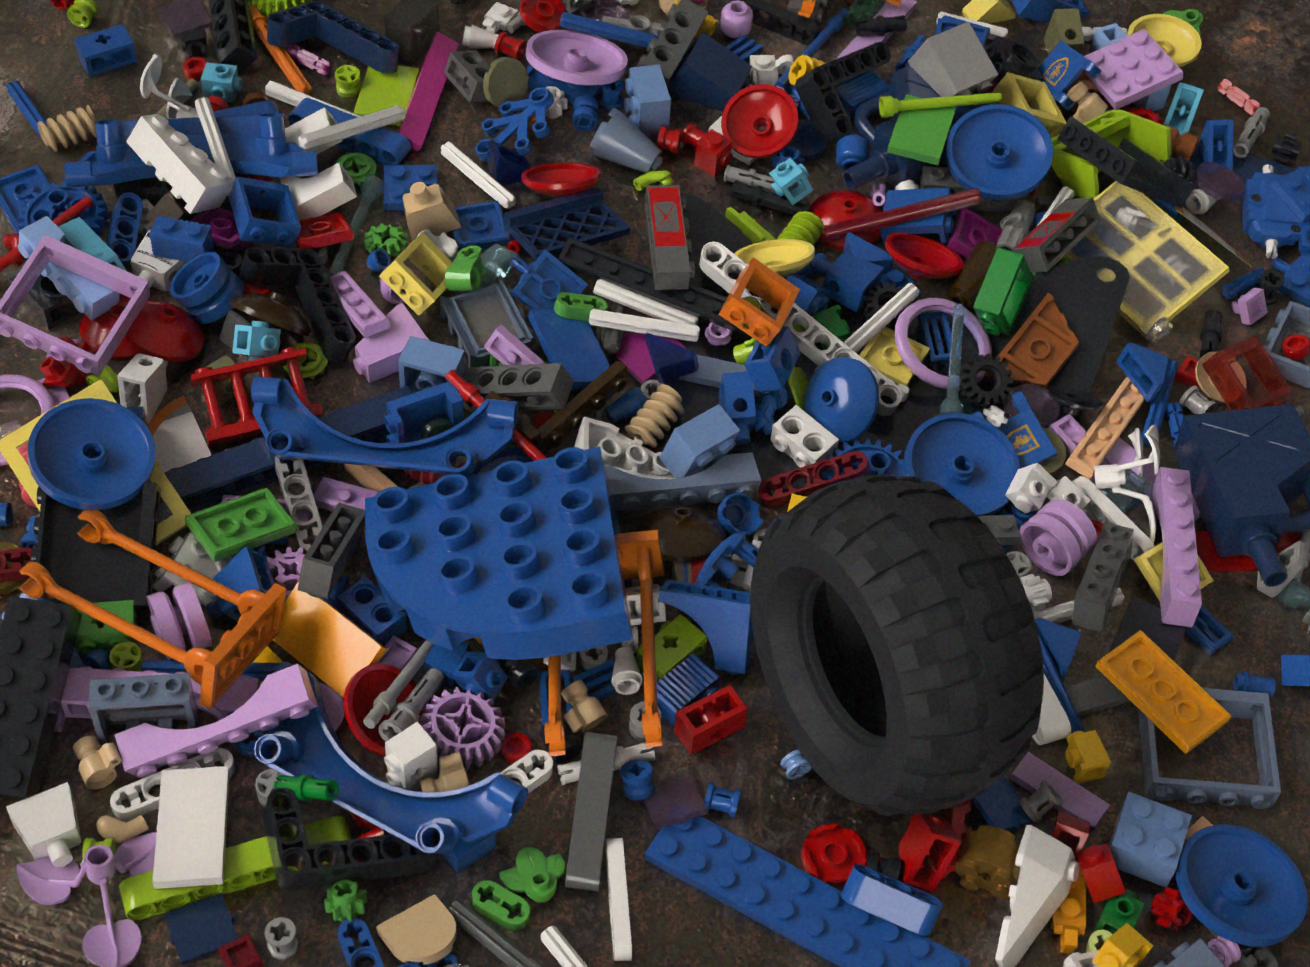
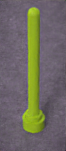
[879,92,1003,118]

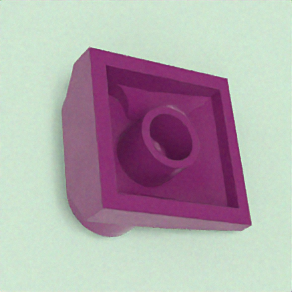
[189,208,253,250]

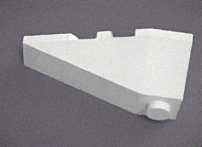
[574,417,676,479]
[995,825,1080,967]

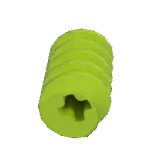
[777,211,825,246]

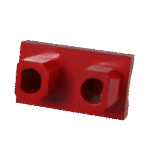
[39,336,90,389]

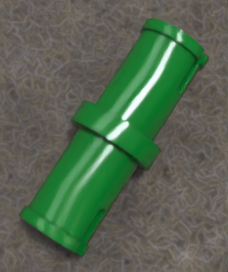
[273,774,339,801]

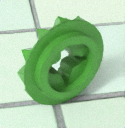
[335,153,376,187]
[364,222,408,257]

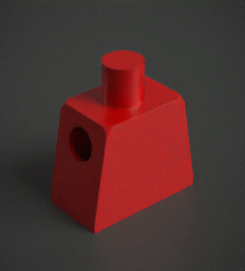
[899,813,961,892]

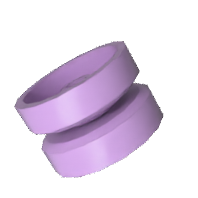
[1020,499,1098,576]
[147,582,212,661]

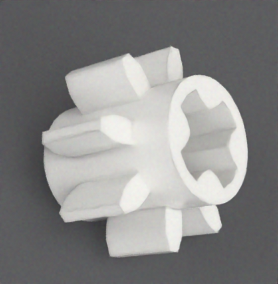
[546,86,567,119]
[1020,574,1052,612]

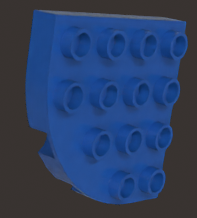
[365,446,633,660]

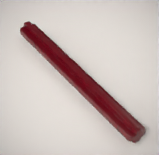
[823,188,982,241]

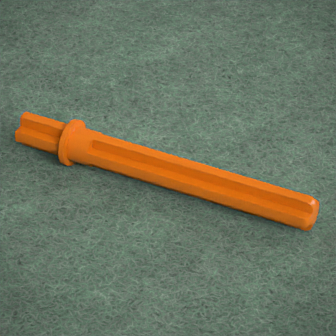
[249,5,313,96]

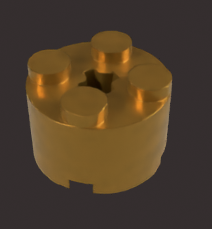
[955,825,1020,900]

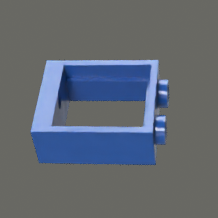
[229,176,301,248]

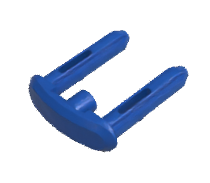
[694,533,759,588]

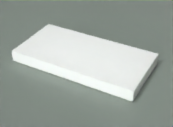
[153,766,230,889]

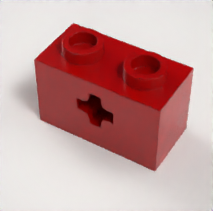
[674,685,747,755]

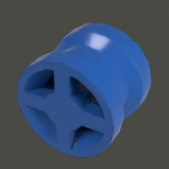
[620,759,655,800]

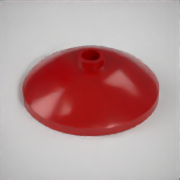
[721,84,799,158]
[521,163,601,199]
[808,190,883,251]
[885,232,964,279]
[79,294,151,361]
[124,300,205,362]
[344,663,426,757]

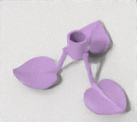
[17,832,157,967]

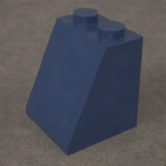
[667,32,752,112]

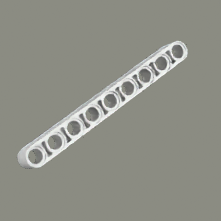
[699,241,902,416]

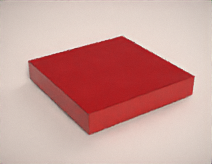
[295,212,354,249]

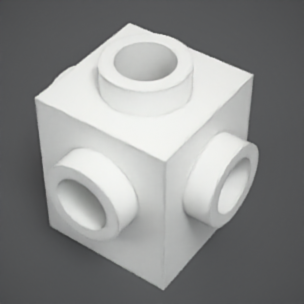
[1042,476,1091,514]

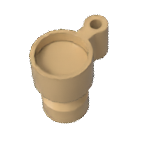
[1067,81,1108,123]
[561,680,608,733]
[73,736,122,790]
[419,752,470,792]

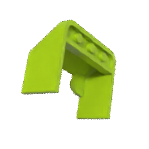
[1051,110,1171,204]

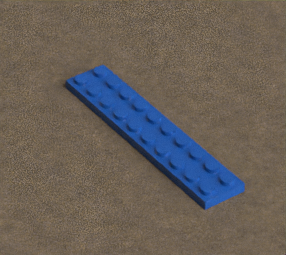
[644,804,971,967]

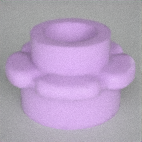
[705,322,732,346]

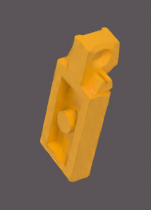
[1050,867,1086,954]

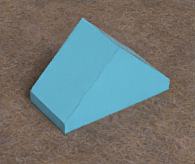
[1164,82,1204,135]

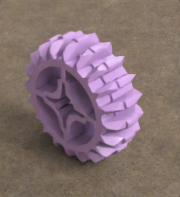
[419,687,505,771]

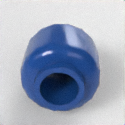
[836,133,870,171]

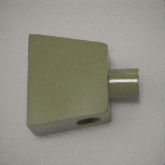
[1044,8,1084,55]

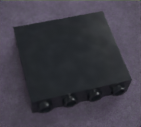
[1057,116,1195,208]
[30,482,161,610]

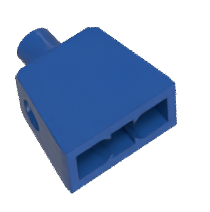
[814,254,884,312]
[718,371,756,445]
[206,546,275,621]

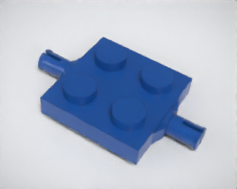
[509,249,588,309]
[1271,252,1310,308]

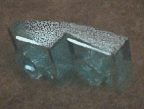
[479,243,519,289]

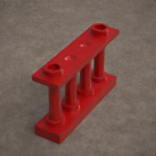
[190,347,323,447]

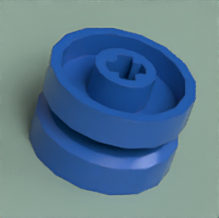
[170,252,244,324]

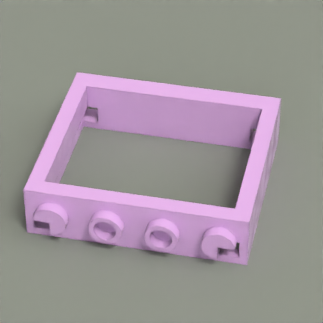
[0,234,150,376]

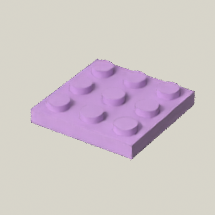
[1084,29,1183,110]

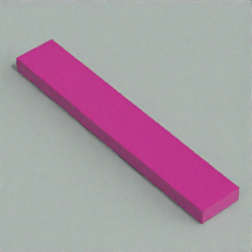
[398,31,459,151]

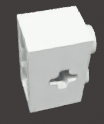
[384,722,438,791]

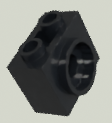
[986,36,1043,86]
[25,274,80,329]

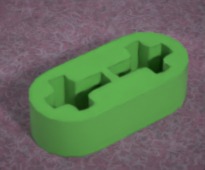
[554,292,608,321]
[472,880,530,932]

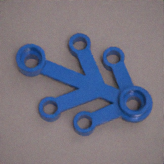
[475,87,554,163]

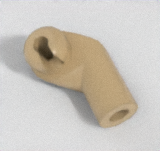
[96,815,149,843]

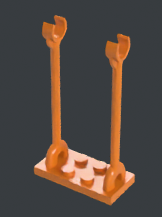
[19,510,286,710]
[545,530,665,756]

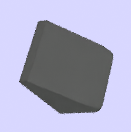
[220,309,251,349]

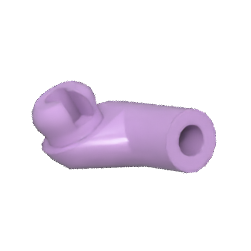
[870,183,886,206]

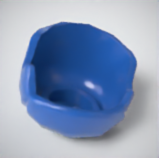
[717,492,764,536]

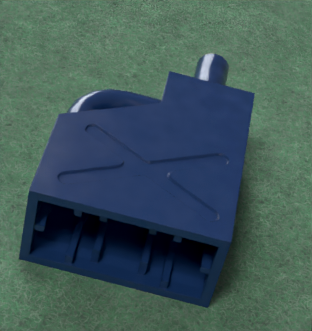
[842,65,997,190]
[1172,404,1310,587]

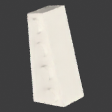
[126,114,235,214]

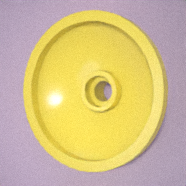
[1127,14,1202,67]
[734,239,815,278]

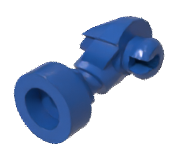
[754,383,791,435]

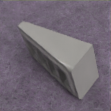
[1257,541,1305,598]

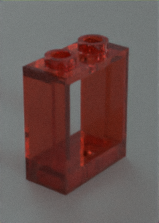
[1202,335,1292,411]

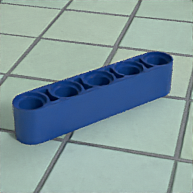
[288,98,411,165]

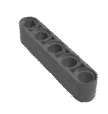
[565,732,618,891]

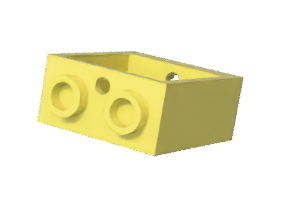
[993,72,1066,139]
[379,232,452,316]

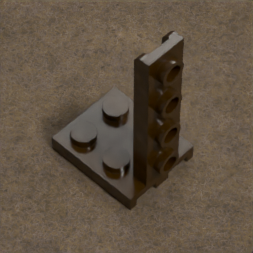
[484,361,630,456]

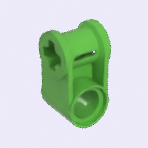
[445,245,488,291]

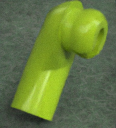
[633,170,674,191]

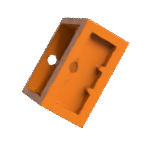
[718,257,800,347]

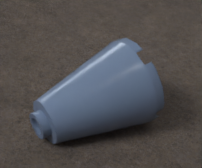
[588,108,664,173]

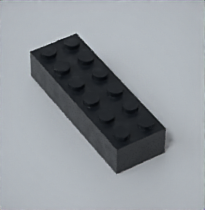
[0,596,82,801]

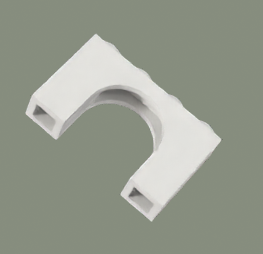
[279,107,357,220]

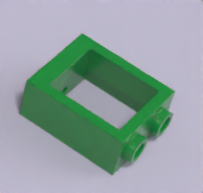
[973,248,1033,336]

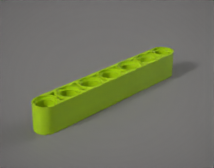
[119,816,352,921]

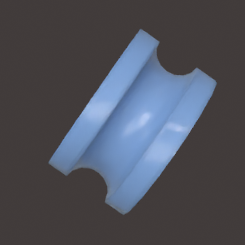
[780,749,812,779]

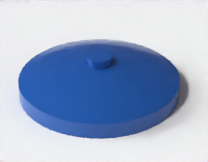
[946,104,1053,200]
[28,398,155,510]
[903,413,1020,516]
[1175,824,1308,947]

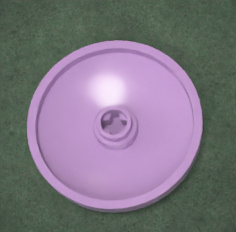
[526,30,628,85]

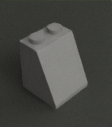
[908,21,999,97]

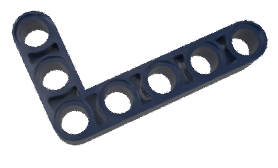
[267,2,400,73]

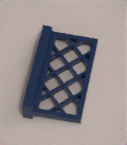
[504,187,630,260]

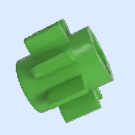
[324,880,367,922]

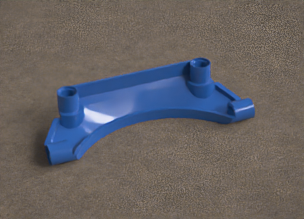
[64,113,318,187]
[251,376,518,476]
[254,661,528,854]

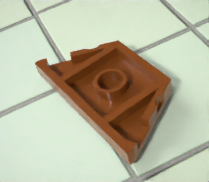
[984,293,1079,389]

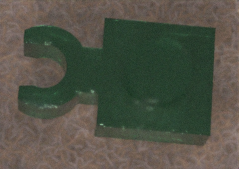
[845,0,884,25]

